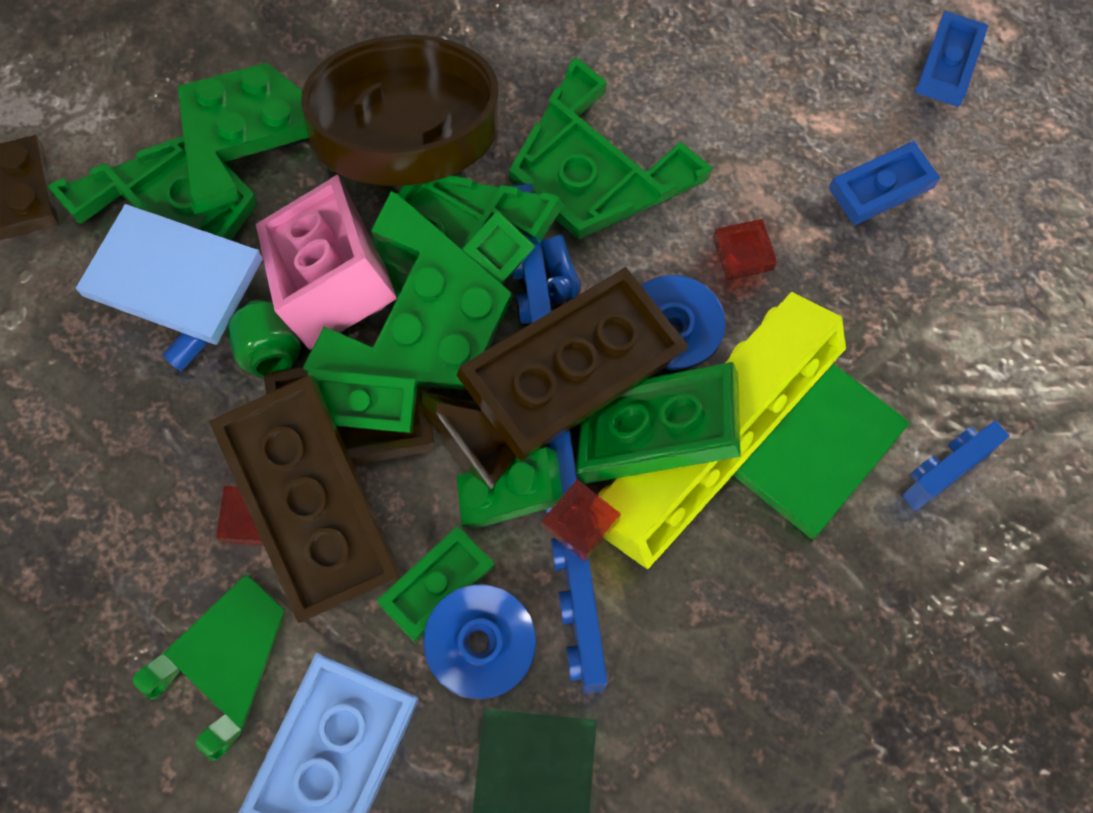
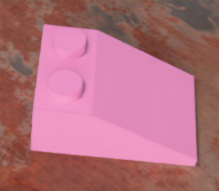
[255,174,397,350]

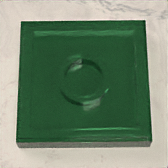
[472,709,597,813]

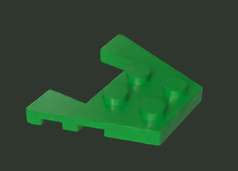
[509,57,713,240]
[177,63,333,214]
[47,136,258,240]
[371,176,564,298]
[303,191,512,390]

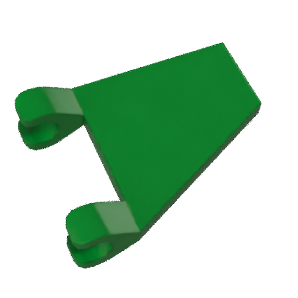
[132,574,286,761]

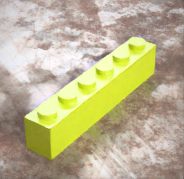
[588,292,846,570]

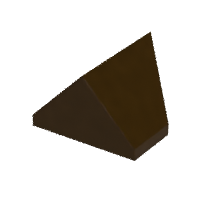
[419,391,516,489]

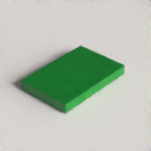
[576,362,741,484]
[733,363,911,540]

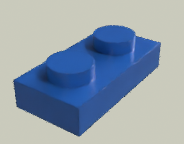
[914,11,989,107]
[829,141,940,226]
[902,420,1010,512]

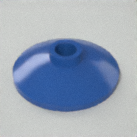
[641,275,726,370]
[423,585,536,699]

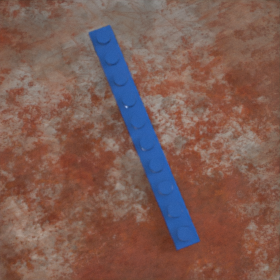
[512,184,608,694]

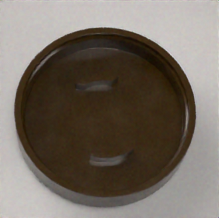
[301,35,500,186]

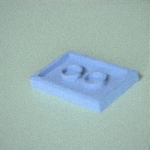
[76,204,263,345]
[239,653,419,813]

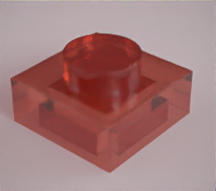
[713,219,777,281]
[541,479,621,562]
[216,486,264,546]

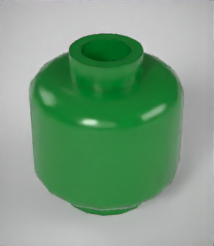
[227,300,301,378]

